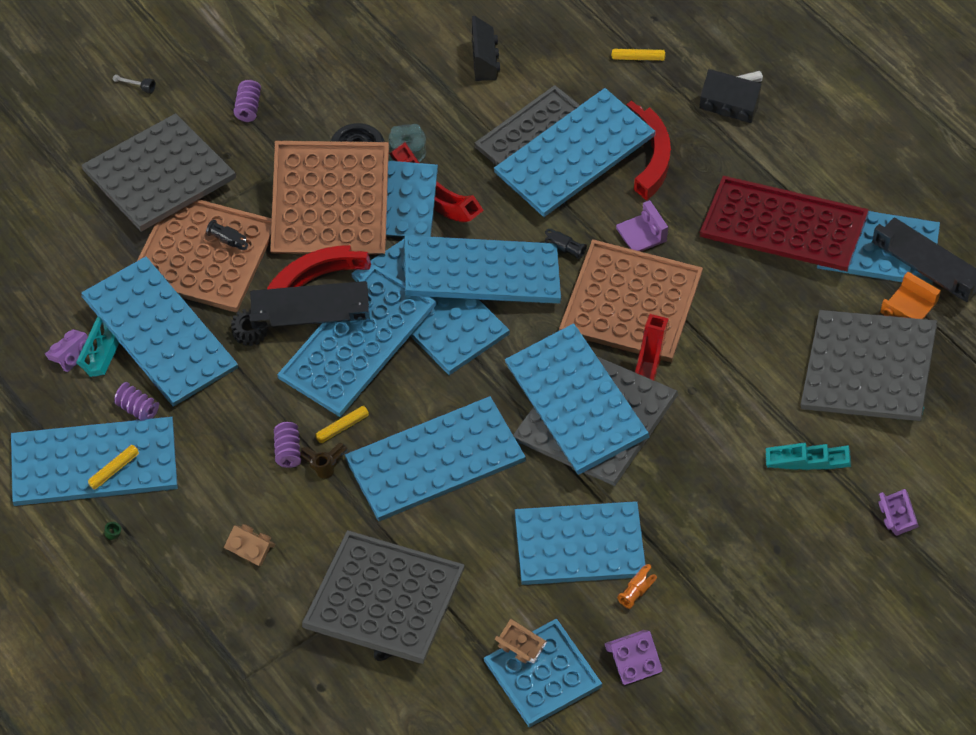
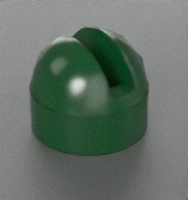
[104,522,121,540]

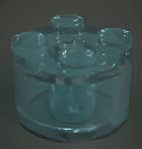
[389,124,426,163]

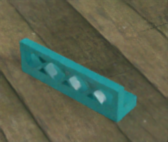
[76,317,120,377]

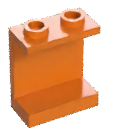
[880,272,941,319]

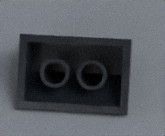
[472,16,500,81]
[699,69,762,123]

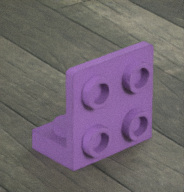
[616,200,668,252]
[604,630,662,685]

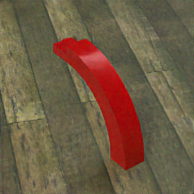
[626,101,670,201]
[389,142,484,222]
[267,245,371,289]
[635,314,669,381]

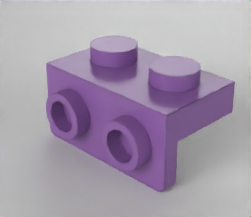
[45,329,94,372]
[878,489,919,536]

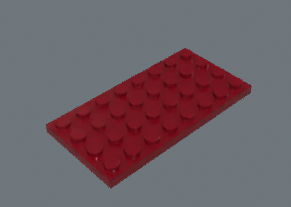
[700,176,869,272]

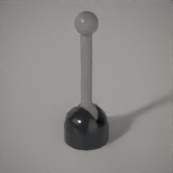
[113,75,156,94]

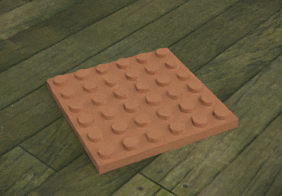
[270,141,389,255]
[137,200,272,313]
[559,239,703,363]

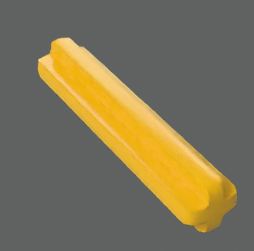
[612,49,665,61]
[315,406,369,443]
[88,445,139,489]

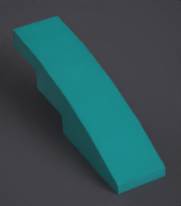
[766,443,851,470]

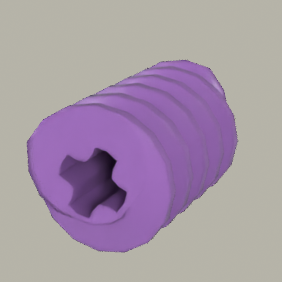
[234,80,261,122]
[114,382,159,421]
[274,422,301,468]

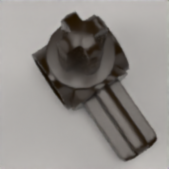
[300,443,347,479]

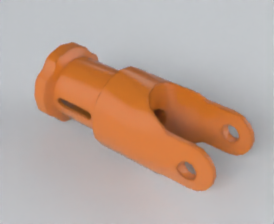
[617,564,657,609]

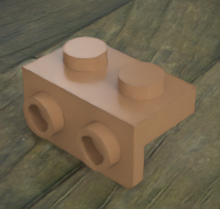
[224,524,275,566]
[494,619,547,664]

